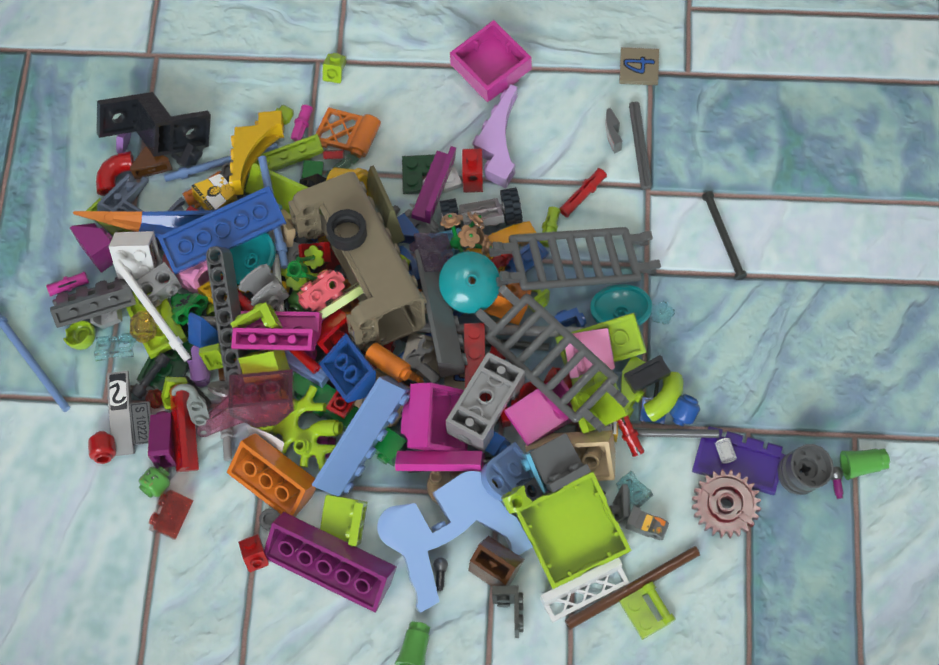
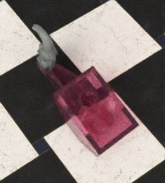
[171,369,294,437]

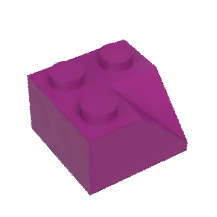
[70,223,113,273]

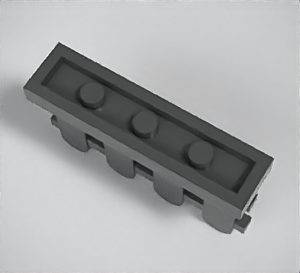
[50,277,136,328]

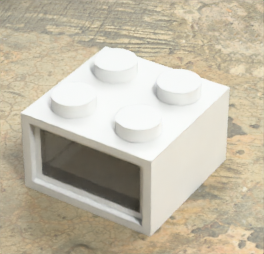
[109,231,162,279]

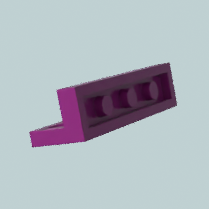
[411,146,456,224]

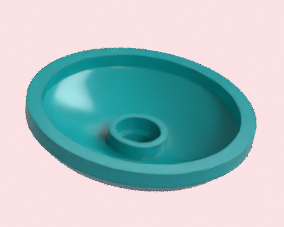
[220,233,276,285]
[438,251,500,314]
[590,284,652,326]

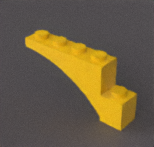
[229,110,284,195]

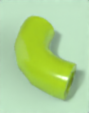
[644,372,684,422]

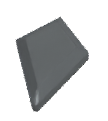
[609,484,630,523]

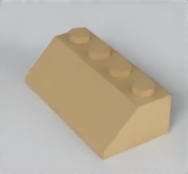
[525,430,616,481]

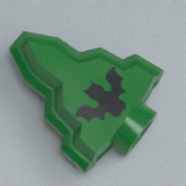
[170,293,208,326]

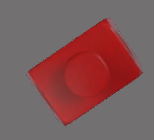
[462,149,483,193]

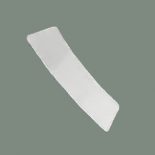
[246,425,284,452]

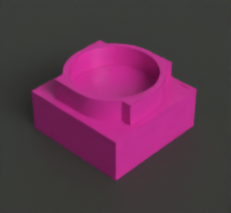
[450,20,532,102]
[401,383,468,451]

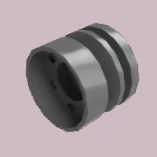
[777,444,834,495]

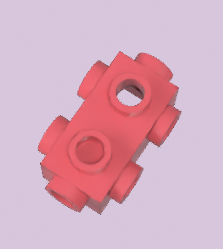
[297,269,345,312]

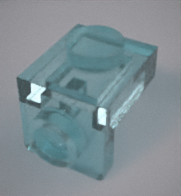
[616,471,653,508]

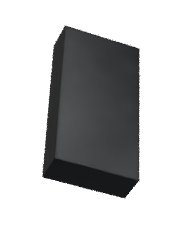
[624,355,671,394]

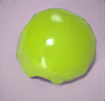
[63,320,96,350]

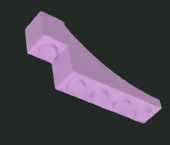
[472,84,518,188]

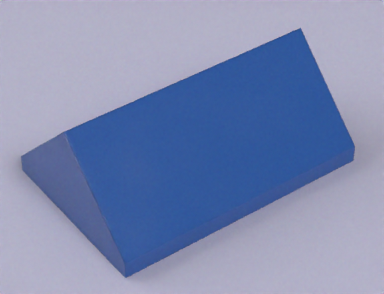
[319,334,376,403]

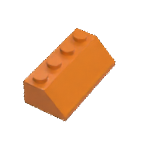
[226,433,316,517]

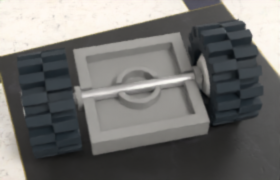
[440,187,523,231]

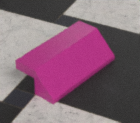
[231,311,322,351]
[395,451,485,471]

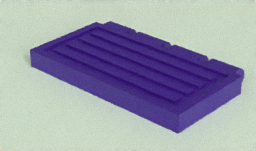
[692,426,785,496]

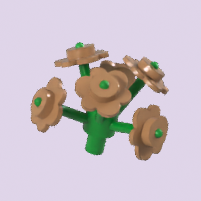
[440,211,492,256]

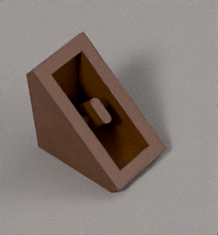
[130,146,173,179]

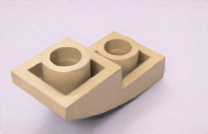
[281,209,296,247]

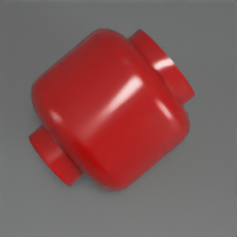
[88,431,116,464]

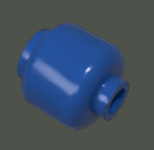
[669,394,700,426]

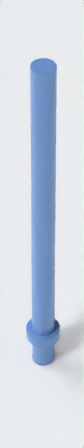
[0,314,71,412]

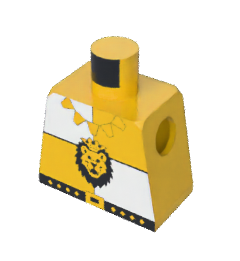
[191,174,237,211]

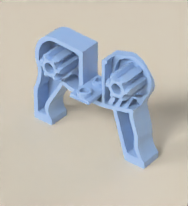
[377,471,533,613]

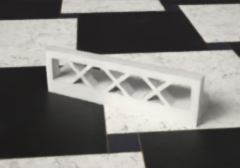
[541,557,630,623]

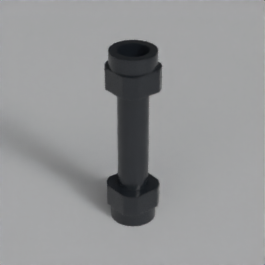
[131,352,171,399]

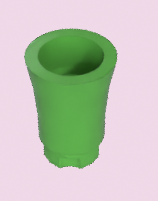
[840,449,890,480]
[395,622,430,665]

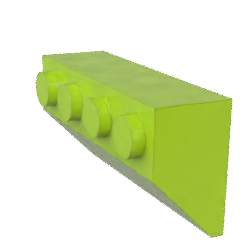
[245,163,323,216]

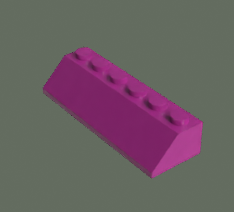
[264,512,397,613]

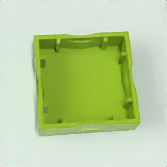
[516,472,632,589]

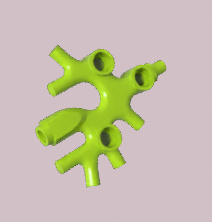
[250,385,343,470]

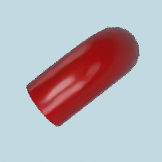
[96,151,134,196]

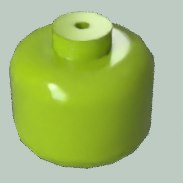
[275,105,294,125]

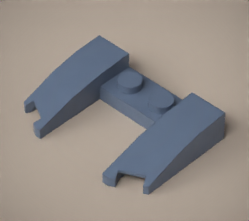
[97,174,185,251]

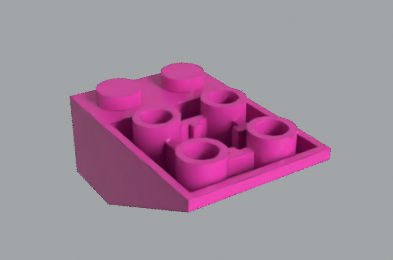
[504,380,573,446]

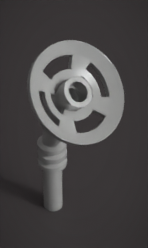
[207,381,249,461]

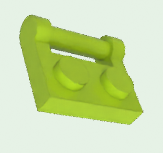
[619,582,676,640]

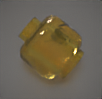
[130,311,157,343]

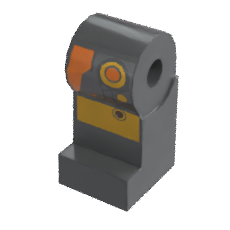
[625,505,669,540]

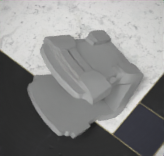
[238,264,290,309]

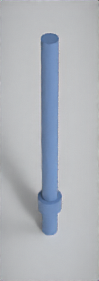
[164,142,278,182]
[258,156,289,269]

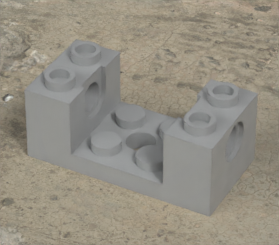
[446,352,525,453]

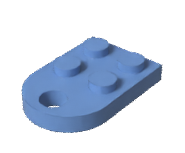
[481,442,531,501]

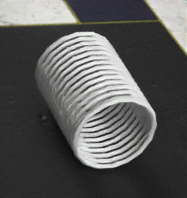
[715,438,737,463]

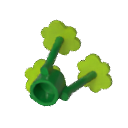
[286,245,335,291]

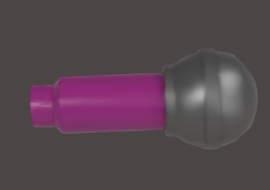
[831,466,844,499]

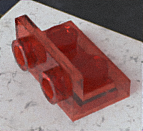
[148,490,193,540]

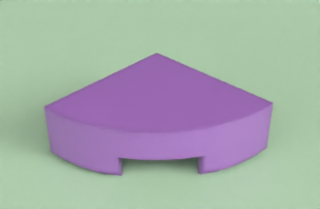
[116,133,131,153]

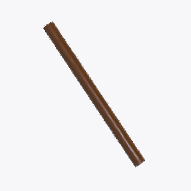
[565,546,700,630]

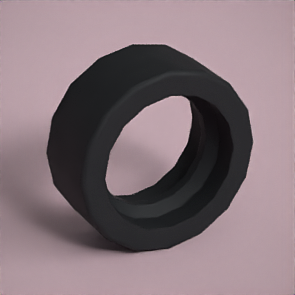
[326,209,367,251]

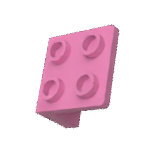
[563,328,615,378]

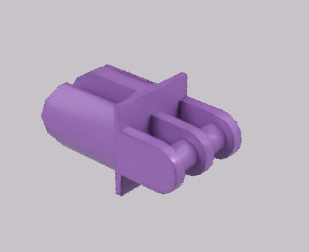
[187,345,211,388]

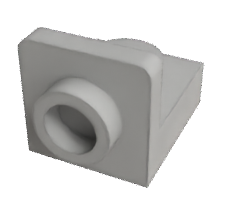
[89,309,123,329]

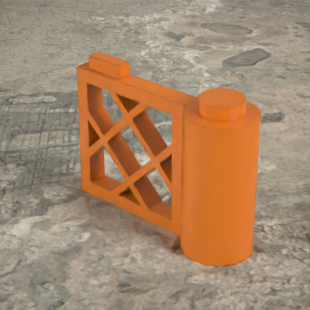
[316,107,381,159]
[365,342,424,383]

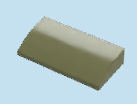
[367,165,405,244]

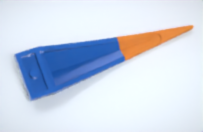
[73,210,214,238]

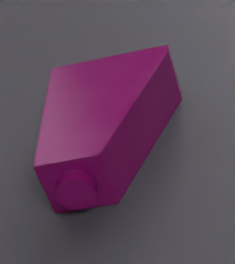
[148,411,176,469]

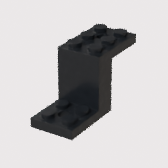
[96,92,211,157]

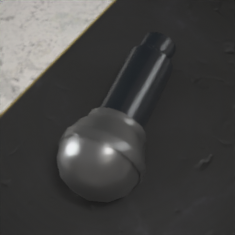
[433,557,448,591]

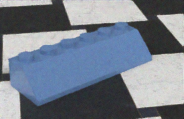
[312,376,410,497]

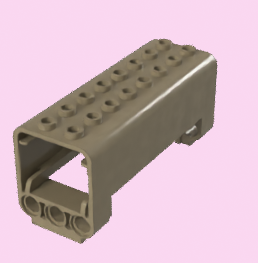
[288,172,427,352]

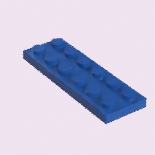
[158,186,287,275]

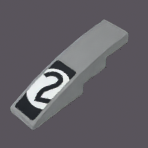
[107,371,135,456]

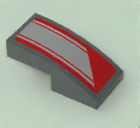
[605,108,622,153]

